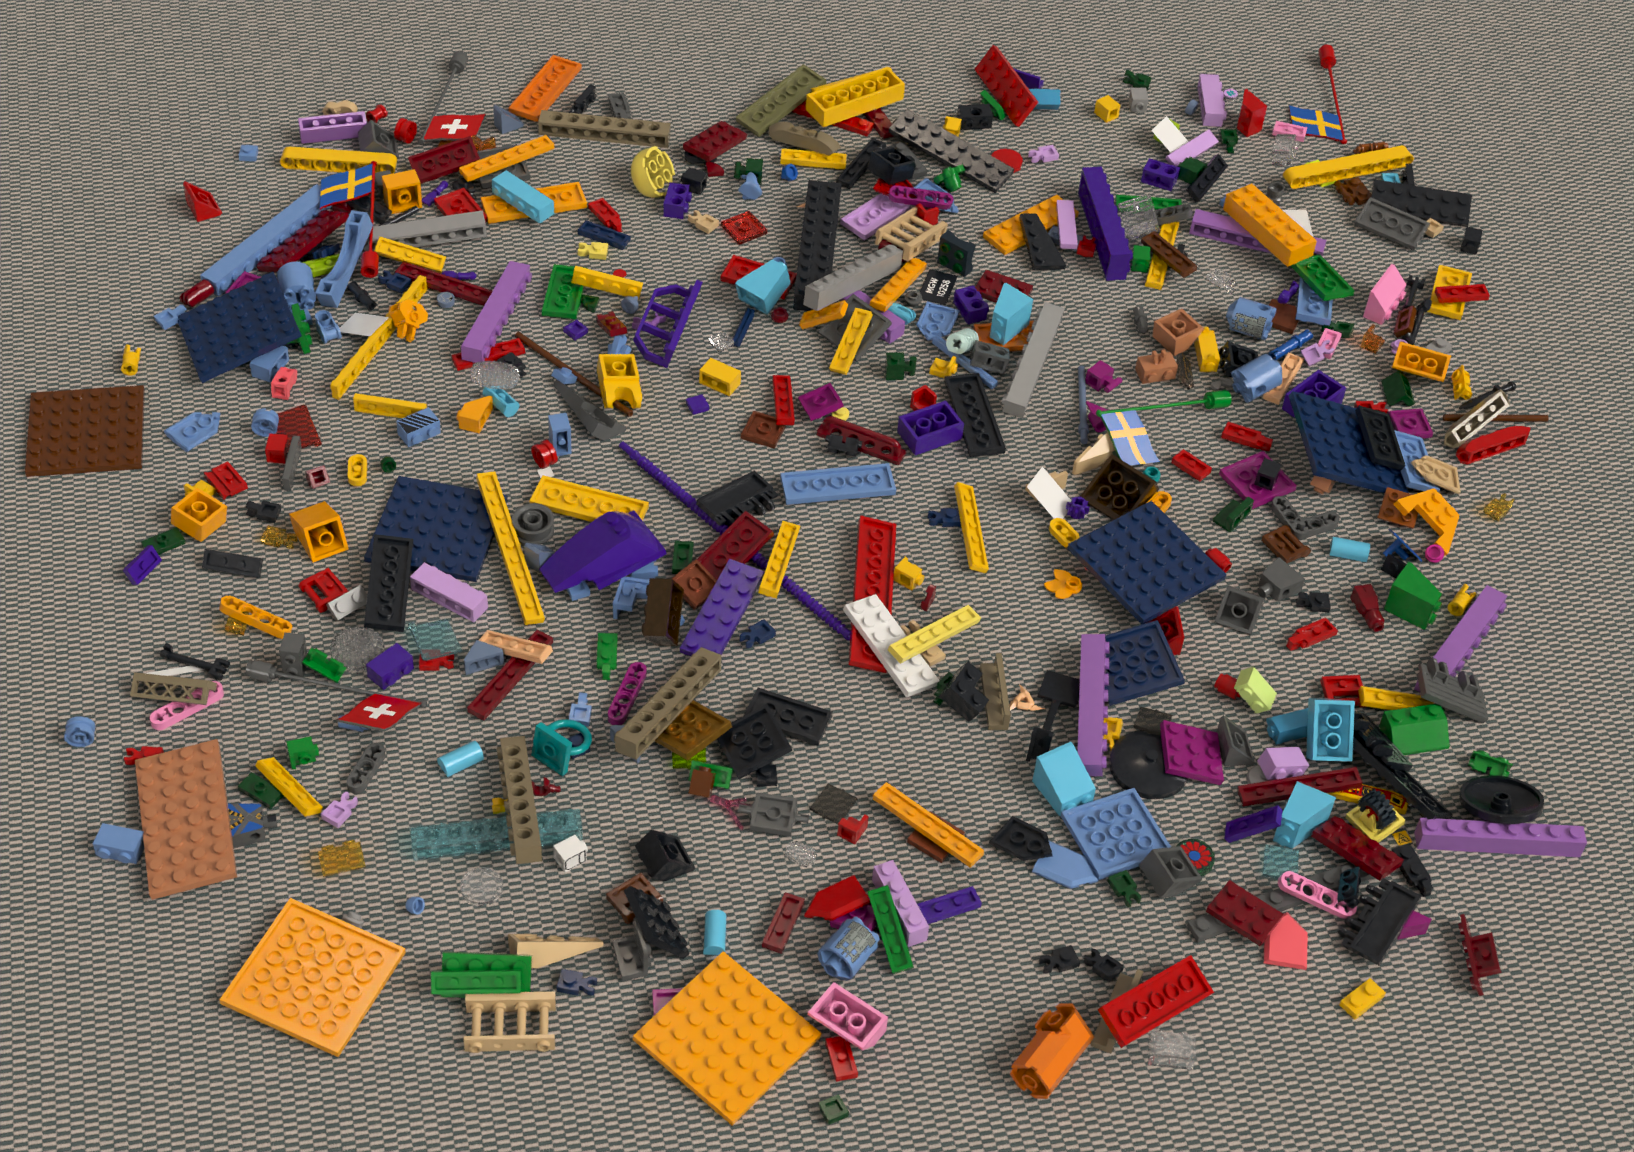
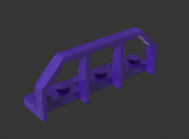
[633,280,703,368]

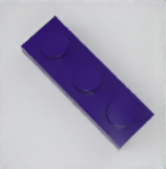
[1224,805,1283,843]
[917,886,982,924]

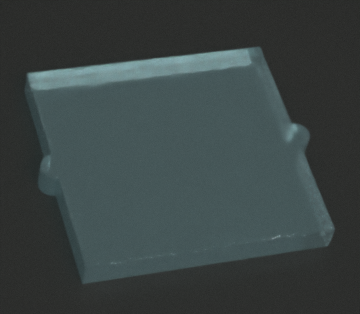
[1262,844,1299,881]

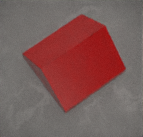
[183,181,222,222]
[1148,606,1185,655]

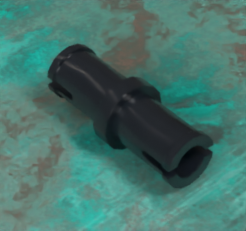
[347,281,377,311]

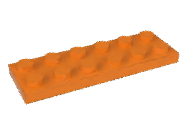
[509,55,582,122]

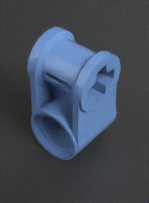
[315,310,342,344]

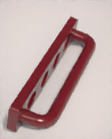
[816,416,906,465]

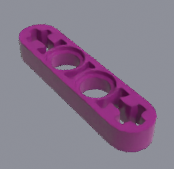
[888,186,954,210]
[608,662,647,725]

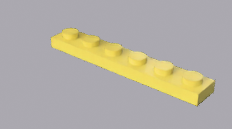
[888,605,981,664]

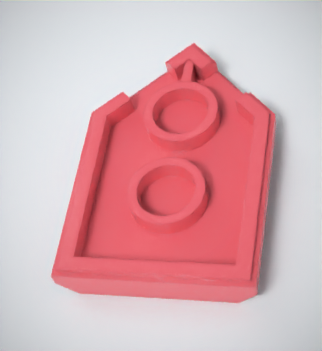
[1263,912,1308,970]

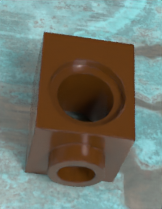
[688,766,716,798]

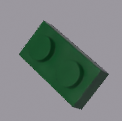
[672,541,694,574]

